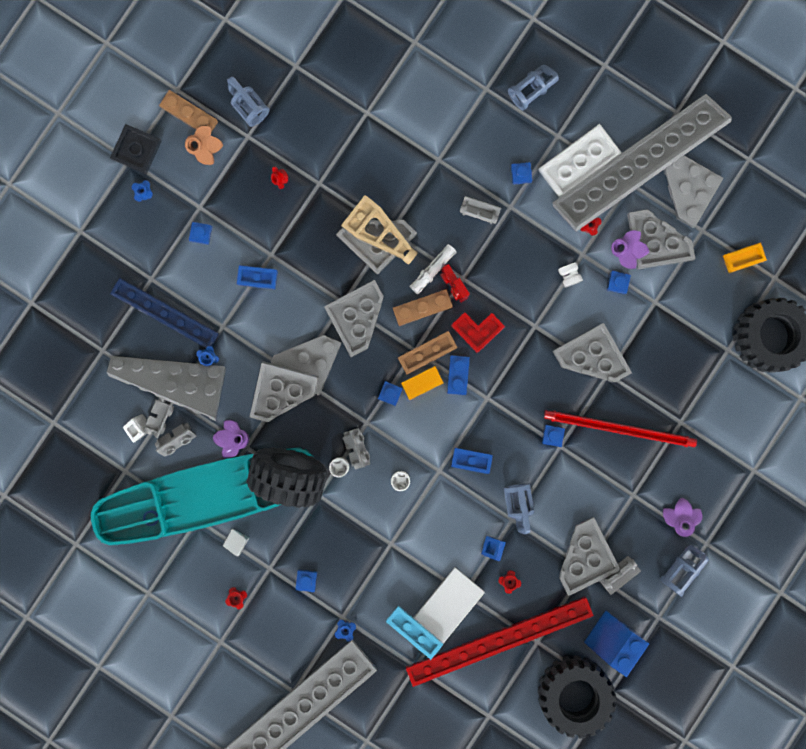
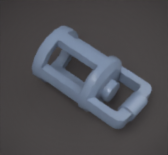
[508,65,559,111]
[227,76,270,127]
[503,484,535,534]
[659,545,709,597]

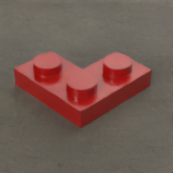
[440,264,470,303]
[451,312,505,353]

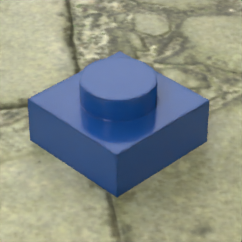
[511,162,532,185]
[189,222,212,245]
[607,271,631,294]
[378,381,403,406]
[542,425,565,447]
[481,536,506,561]
[296,570,317,592]

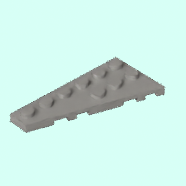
[107,356,226,421]

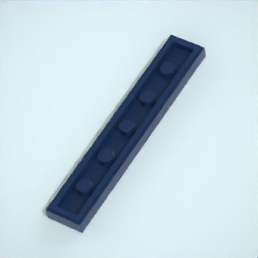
[110,278,220,348]

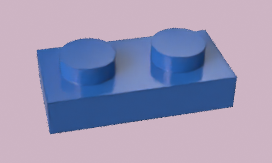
[237,265,278,290]
[447,356,470,395]
[451,448,493,474]

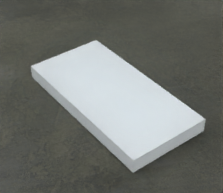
[538,124,622,198]
[413,567,485,643]

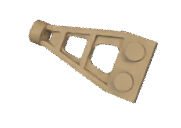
[341,195,418,265]

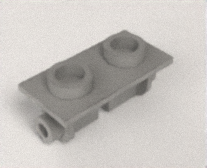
[460,196,501,224]
[143,398,174,438]
[155,423,197,457]
[343,428,371,469]
[600,556,641,595]

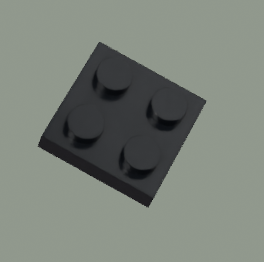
[110,124,162,175]

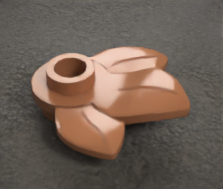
[185,126,223,165]

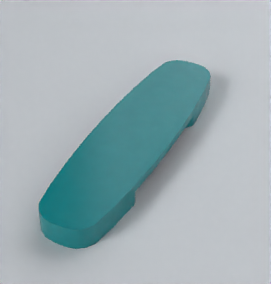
[91,448,314,545]

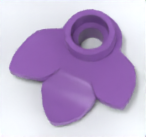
[611,230,649,269]
[213,420,250,458]
[663,498,702,537]

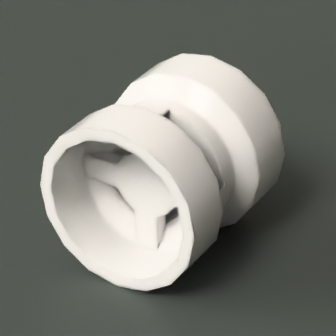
[558,263,583,287]
[329,457,350,477]
[391,471,410,491]

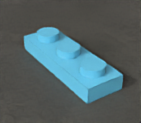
[386,605,443,660]

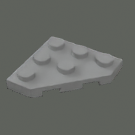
[663,155,723,228]
[627,210,695,270]
[336,220,417,275]
[324,280,384,358]
[553,323,632,382]
[271,335,342,395]
[250,361,319,422]
[559,517,620,596]

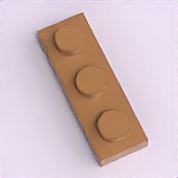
[159,90,218,132]
[393,289,453,326]
[398,331,457,375]

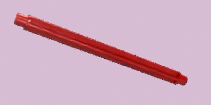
[544,410,697,447]

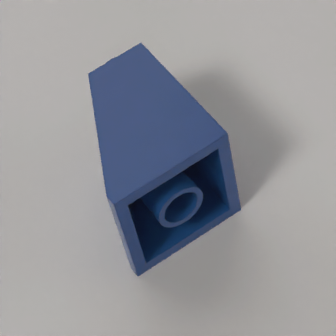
[584,610,649,677]

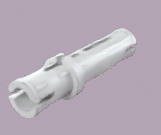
[409,244,456,294]

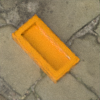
[723,242,767,273]
[401,366,443,400]

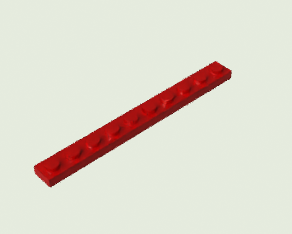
[406,596,594,687]

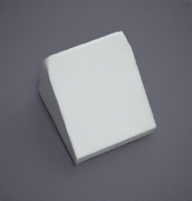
[123,414,147,443]
[223,529,249,556]

